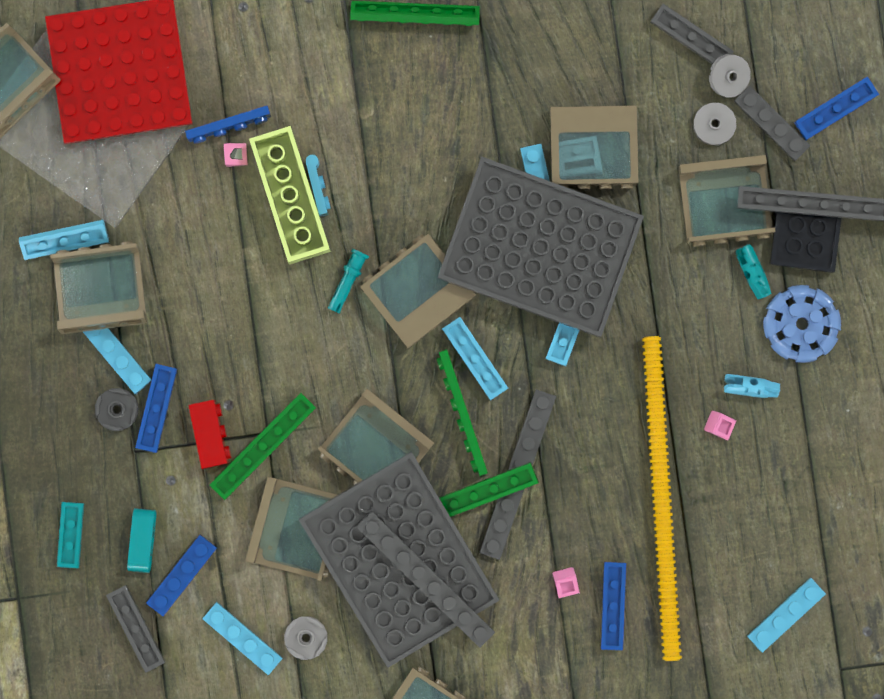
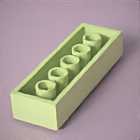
[249,126,331,264]

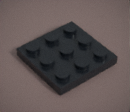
[770,212,842,273]

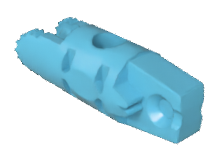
[724,374,780,398]

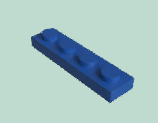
[794,76,879,141]
[185,106,271,144]
[135,364,177,453]
[146,534,217,616]
[601,562,626,650]

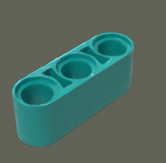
[127,508,157,573]

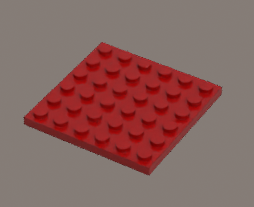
[45,0,193,144]

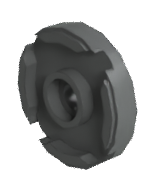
[95,388,138,431]

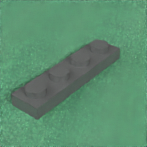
[650,4,734,64]
[734,86,810,162]
[106,585,165,673]

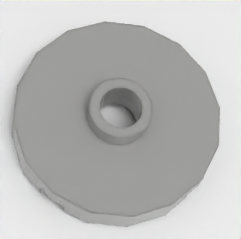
[709,54,750,97]
[693,103,736,146]
[284,616,328,660]

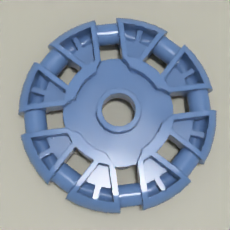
[763,285,841,363]

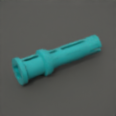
[327,248,370,314]

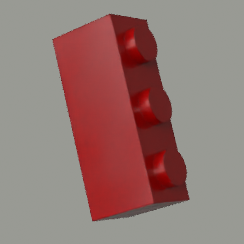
[188,400,231,469]

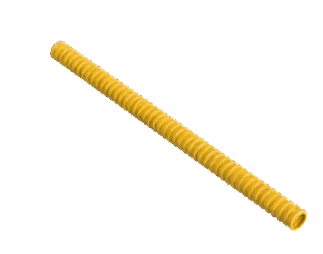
[642,336,682,661]

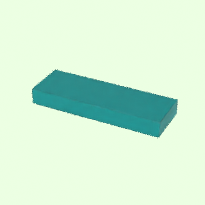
[57,502,84,568]

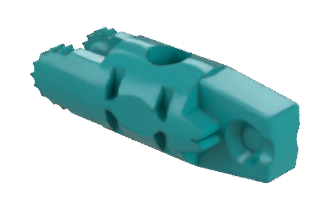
[736,244,772,300]

